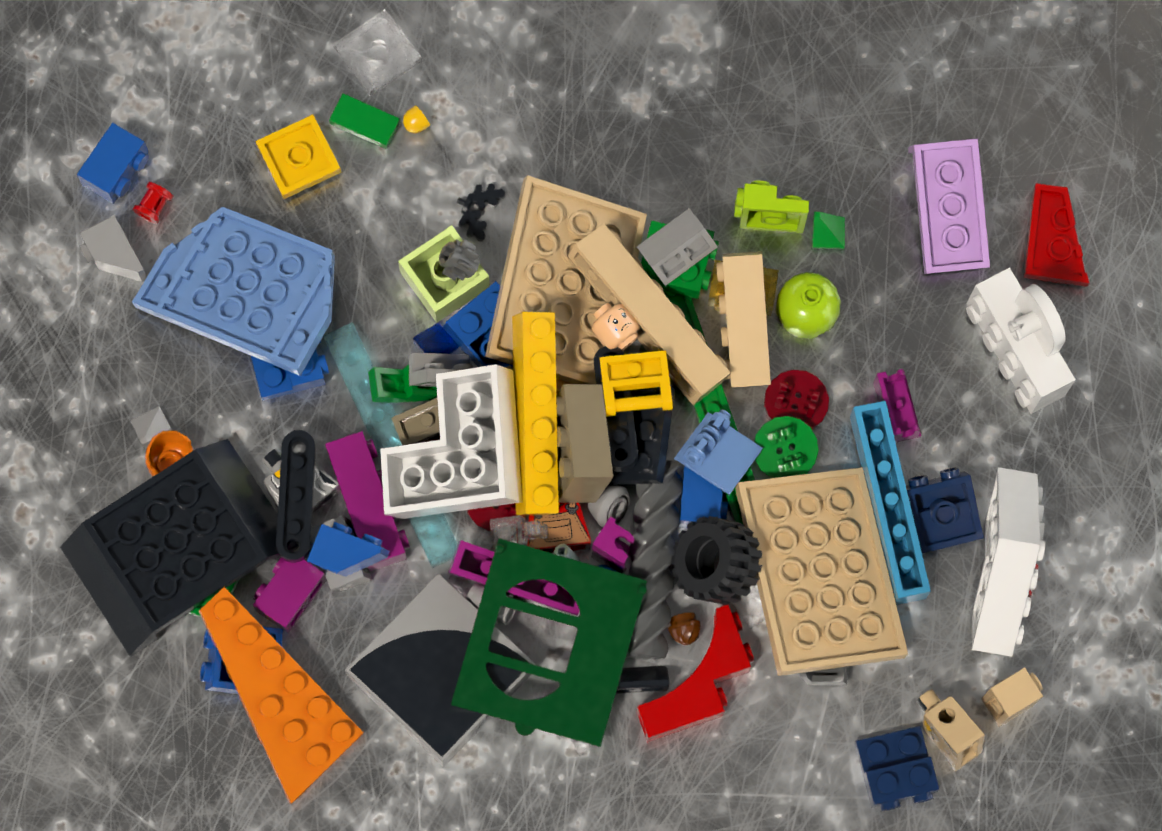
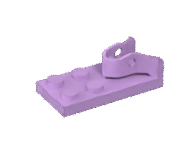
[908,139,990,274]

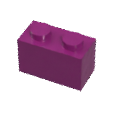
[253,551,327,633]

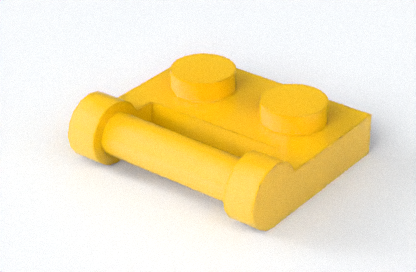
[600,350,673,417]

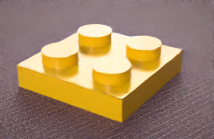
[255,114,342,199]

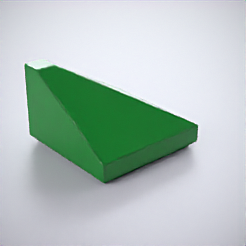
[812,212,845,249]

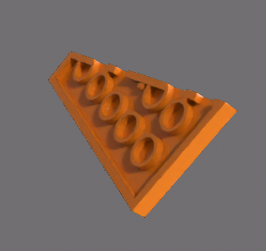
[199,587,364,804]

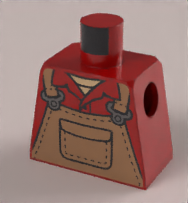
[527,503,591,554]

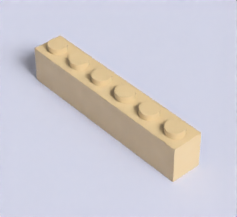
[568,223,730,406]

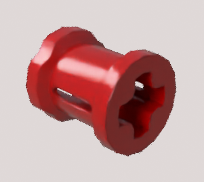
[132,182,173,224]

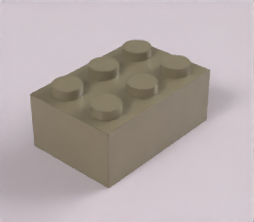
[556,384,613,503]

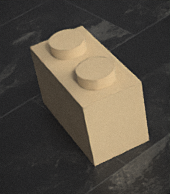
[981,668,1043,727]

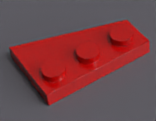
[1023,183,1089,287]

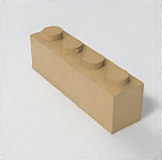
[717,251,771,388]

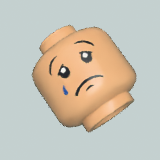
[591,303,640,351]

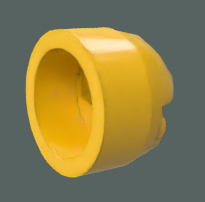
[403,105,430,133]

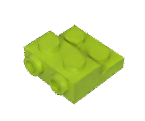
[734,180,809,233]

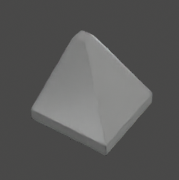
[130,406,172,450]

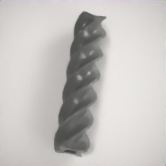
[626,460,683,662]

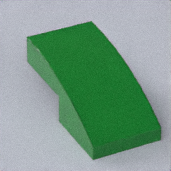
[368,364,437,403]

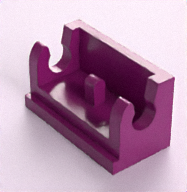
[873,369,921,443]
[591,516,634,574]

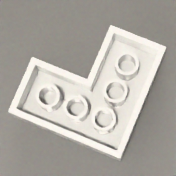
[380,364,523,519]
[972,467,1045,657]

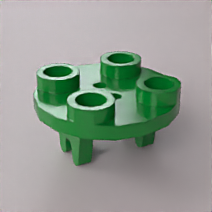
[754,416,819,478]

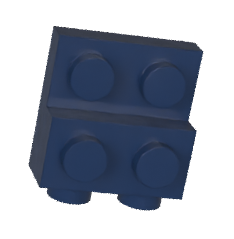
[906,467,984,554]
[855,726,940,811]

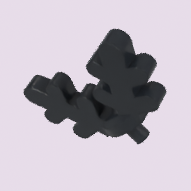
[456,184,505,242]

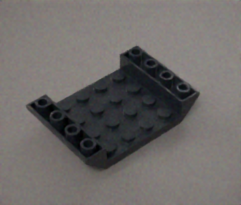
[60,439,299,657]

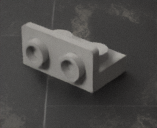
[409,353,473,387]

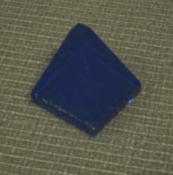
[413,322,459,354]

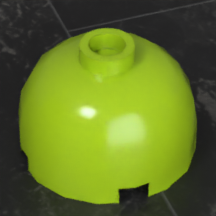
[776,272,841,339]

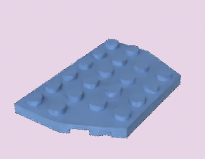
[132,207,335,376]

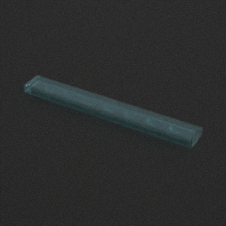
[323,322,457,568]

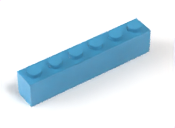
[850,401,931,605]

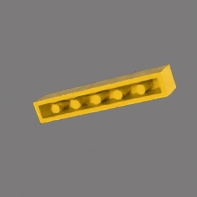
[512,312,559,515]

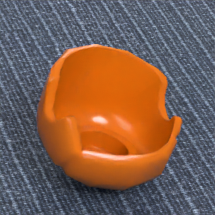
[145,430,194,477]

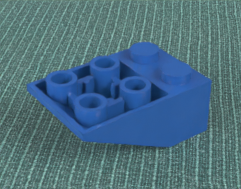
[443,281,513,367]

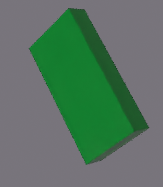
[329,93,401,149]

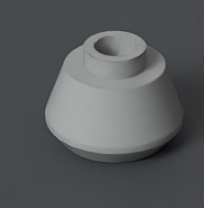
[588,484,630,527]

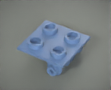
[674,410,763,495]

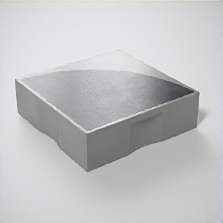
[345,573,536,767]

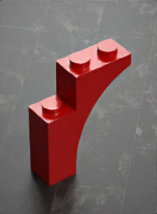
[636,605,754,742]

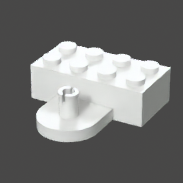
[966,268,1076,414]

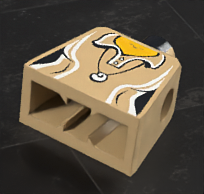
[916,689,985,772]

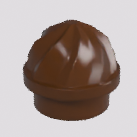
[668,612,701,646]

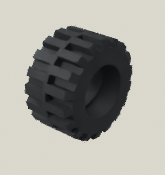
[671,516,762,605]

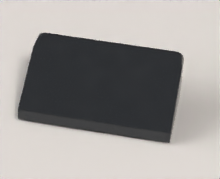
[616,666,670,694]

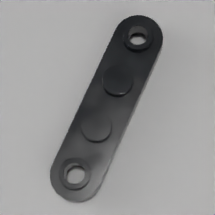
[594,346,638,472]
[276,430,316,563]

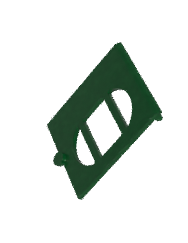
[451,538,647,747]

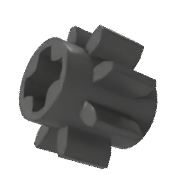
[439,239,480,281]

